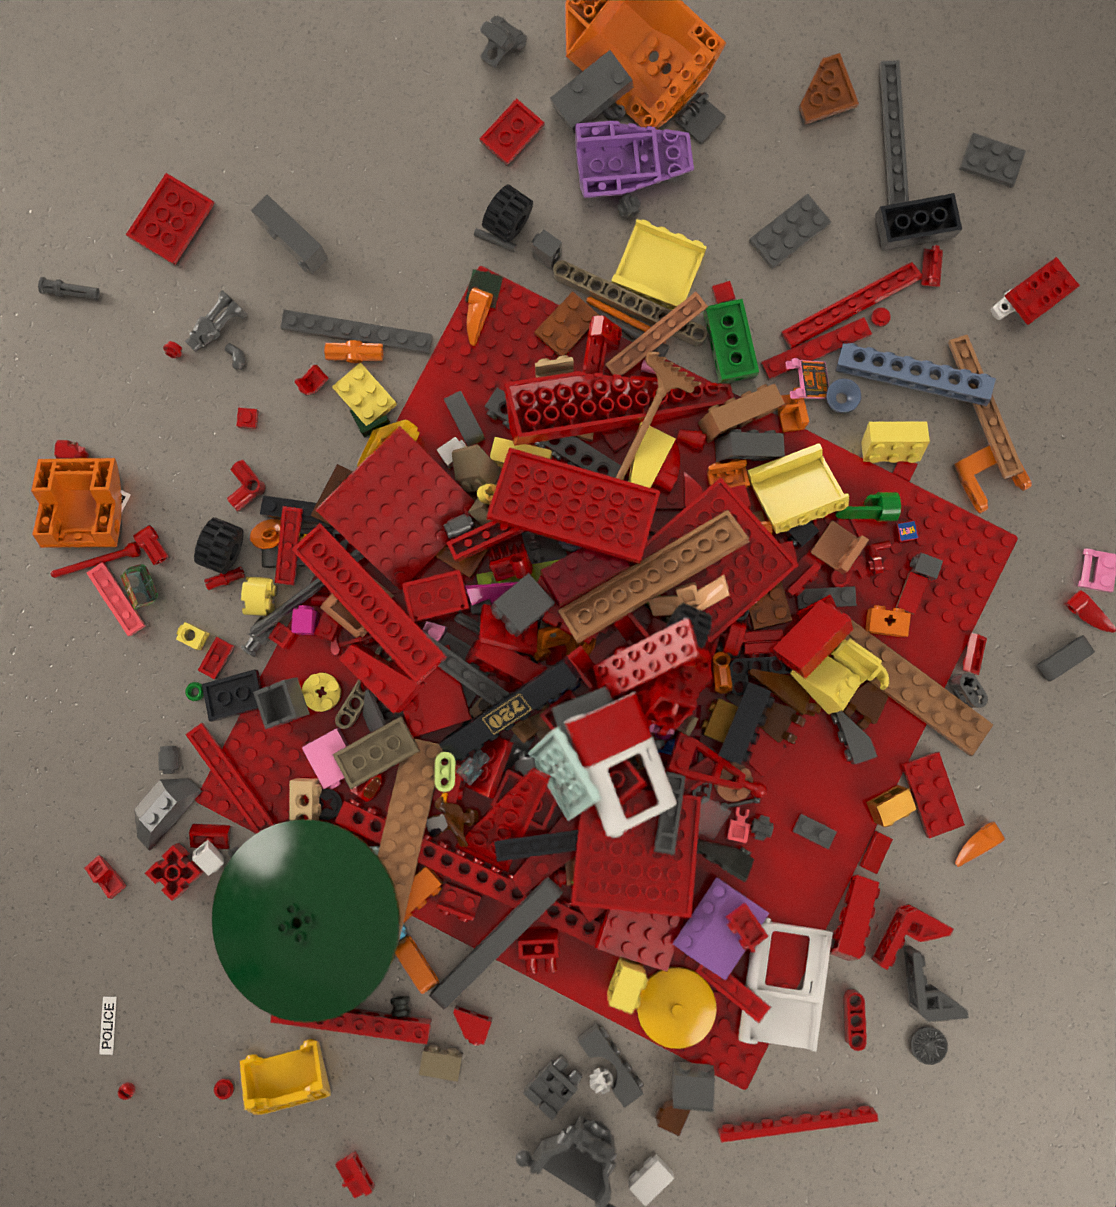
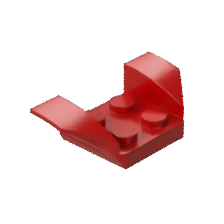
[651,471,702,510]

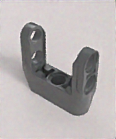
[552,687,613,761]

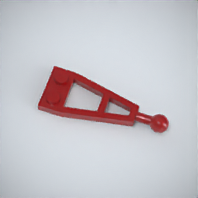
[666,732,767,798]

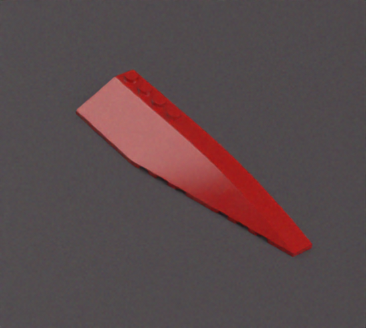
[504,371,734,446]

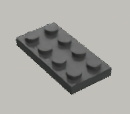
[749,194,831,269]

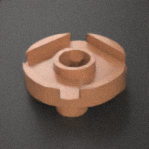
[714,762,753,802]

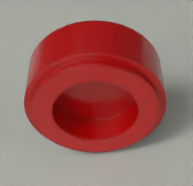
[831,570,851,587]

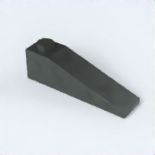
[697,839,755,882]

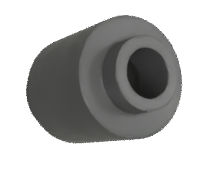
[443,514,474,539]
[158,746,179,774]

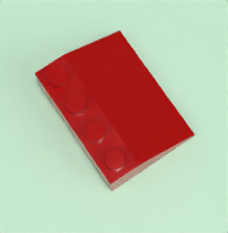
[392,645,472,737]

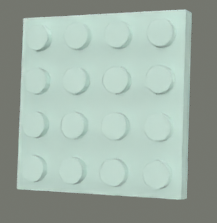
[528,727,601,821]

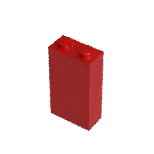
[773,600,853,679]

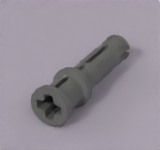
[38,277,100,300]

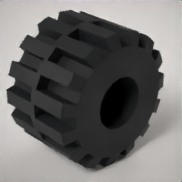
[482,184,533,243]
[194,517,244,574]
[666,603,712,649]

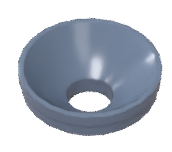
[826,378,861,413]

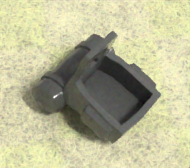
[480,15,527,67]

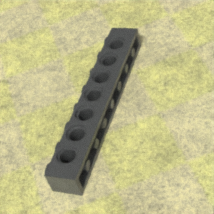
[485,388,621,478]

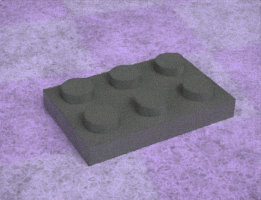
[959,133,1026,187]

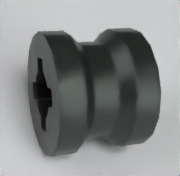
[390,996,411,1017]

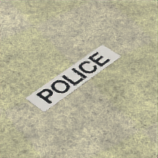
[99,996,117,1055]

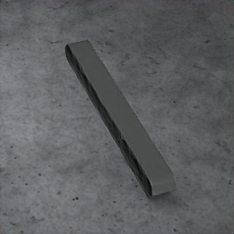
[429,877,563,1009]

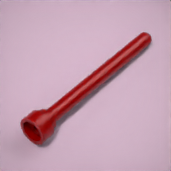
[51,541,141,578]

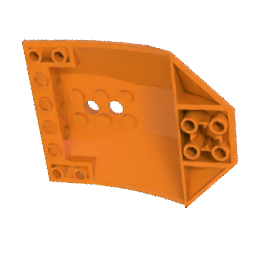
[565,0,726,130]

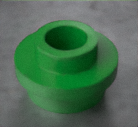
[185,682,204,701]

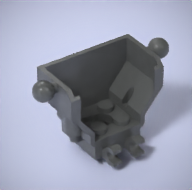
[516,1115,617,1207]

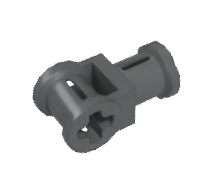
[240,616,275,657]

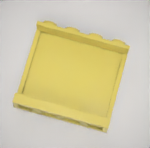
[611,219,707,311]
[748,444,849,534]

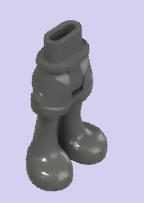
[185,290,248,352]

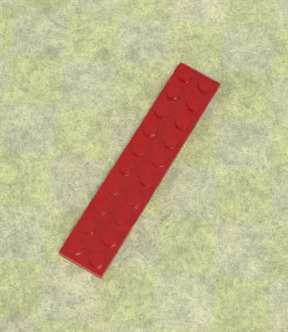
[292,523,447,685]

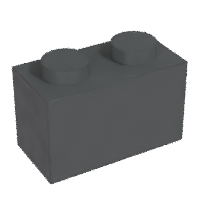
[532,229,562,269]

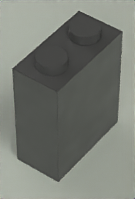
[491,573,555,637]

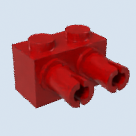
[518,929,560,974]

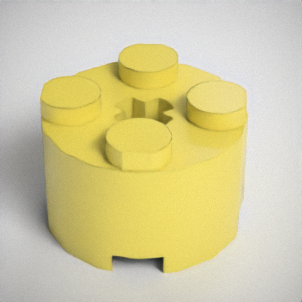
[241,577,277,616]

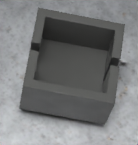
[253,678,309,729]

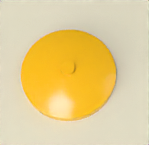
[637,967,716,1049]

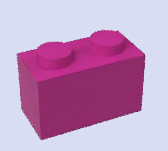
[292,606,320,635]

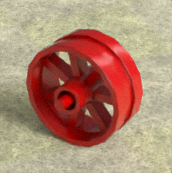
[720,620,748,656]

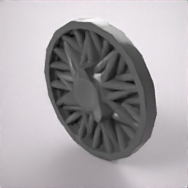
[911,1027,948,1065]

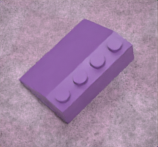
[673,878,769,980]

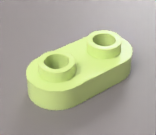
[434,752,455,792]

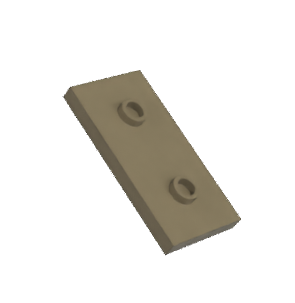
[332,716,420,789]

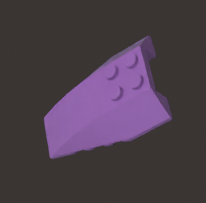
[575,121,694,198]

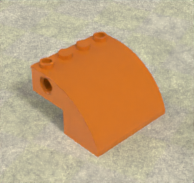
[31,458,122,548]

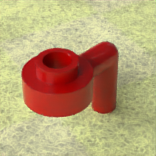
[867,540,891,575]

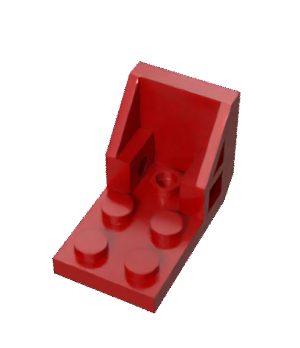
[872,904,954,970]

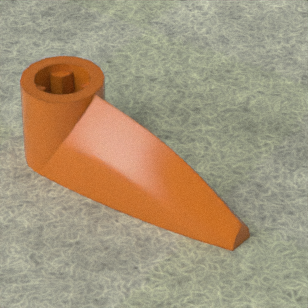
[467,288,493,346]
[955,821,1005,867]

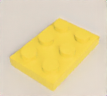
[332,362,397,426]

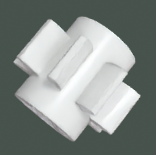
[589,1068,614,1094]

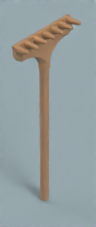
[616,351,701,480]

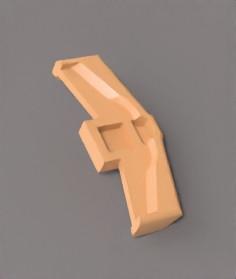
[649,575,730,616]

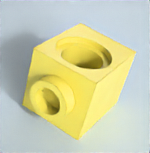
[176,622,210,650]

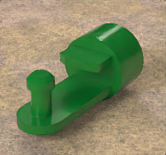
[835,492,901,521]

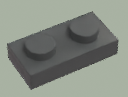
[792,813,837,849]

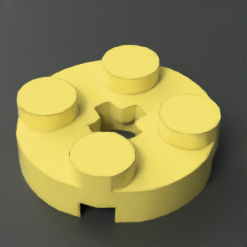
[302,673,342,712]

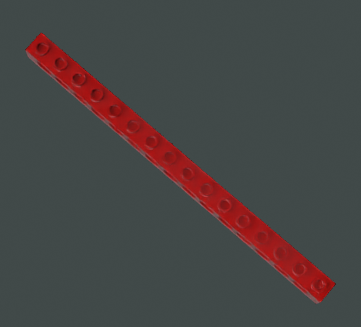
[334,798,620,958]

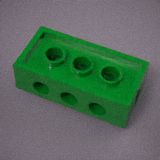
[703,299,759,384]

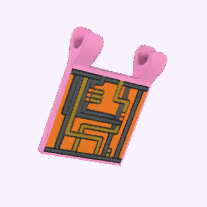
[786,358,829,399]

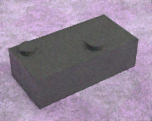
[550,50,634,134]
[251,194,328,274]

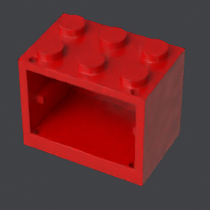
[402,570,472,625]

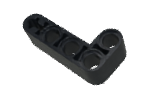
[730,657,792,696]

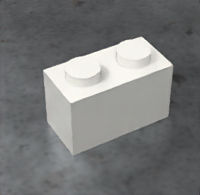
[628,1154,674,1207]

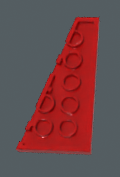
[455,768,551,872]

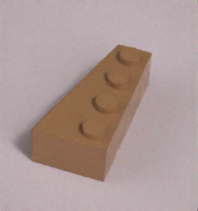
[698,383,785,443]

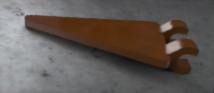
[748,669,821,717]
[842,682,888,730]
[726,693,806,744]

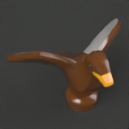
[426,793,479,847]

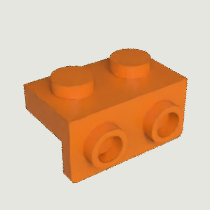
[707,459,750,488]

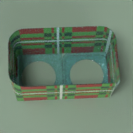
[120,564,158,609]

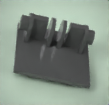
[674,92,726,143]
[522,531,567,564]

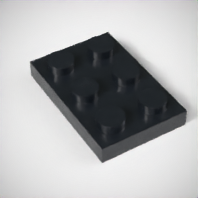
[202,669,262,722]

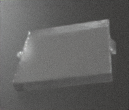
[698,795,731,840]

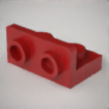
[436,883,482,922]

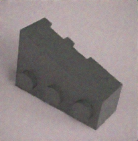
[715,429,785,463]

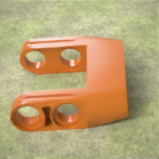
[954,445,1032,513]

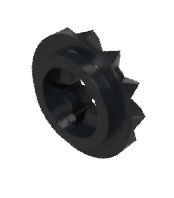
[319,789,342,820]

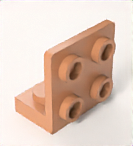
[811,521,869,574]

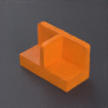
[777,387,810,432]

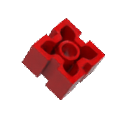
[145,843,204,901]

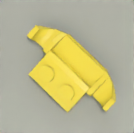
[831,638,889,690]

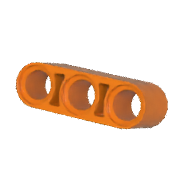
[395,935,440,994]

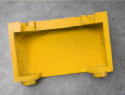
[240,1039,331,1115]

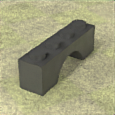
[578,1024,644,1108]

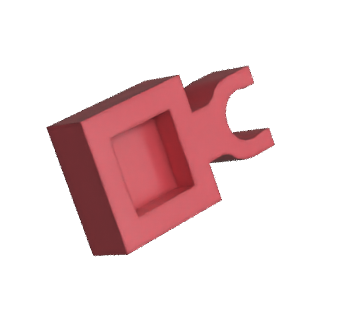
[726,807,750,844]

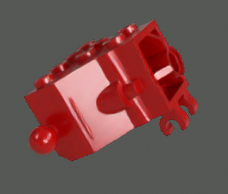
[613,640,714,736]

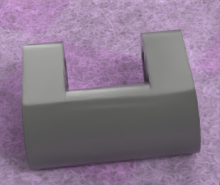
[949,673,988,708]

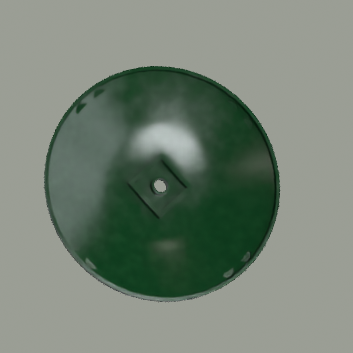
[212,819,400,1022]

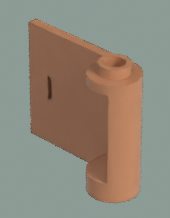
[320,578,394,638]

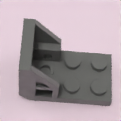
[903,946,969,1022]

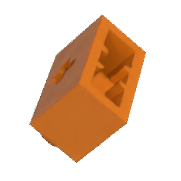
[865,605,911,637]

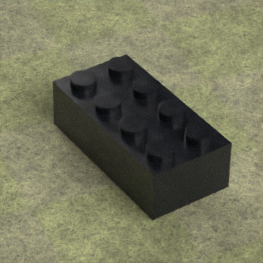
[875,193,962,251]
[719,682,775,766]

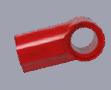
[133,525,169,565]

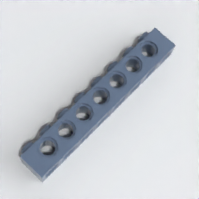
[836,343,996,406]

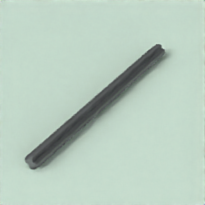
[250,549,364,637]

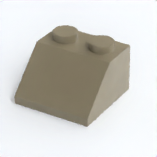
[452,445,502,492]

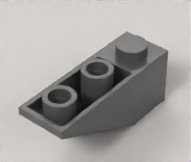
[831,711,877,764]

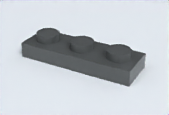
[797,586,857,609]

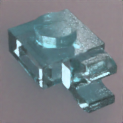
[456,749,490,785]

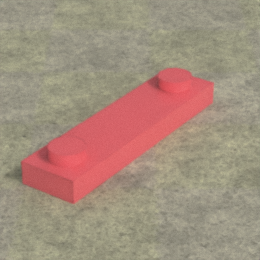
[87,562,146,636]

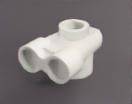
[991,289,1017,320]

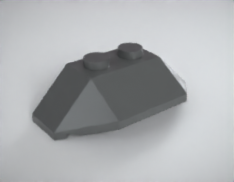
[134,778,202,851]

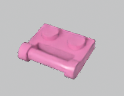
[1078,549,1116,593]

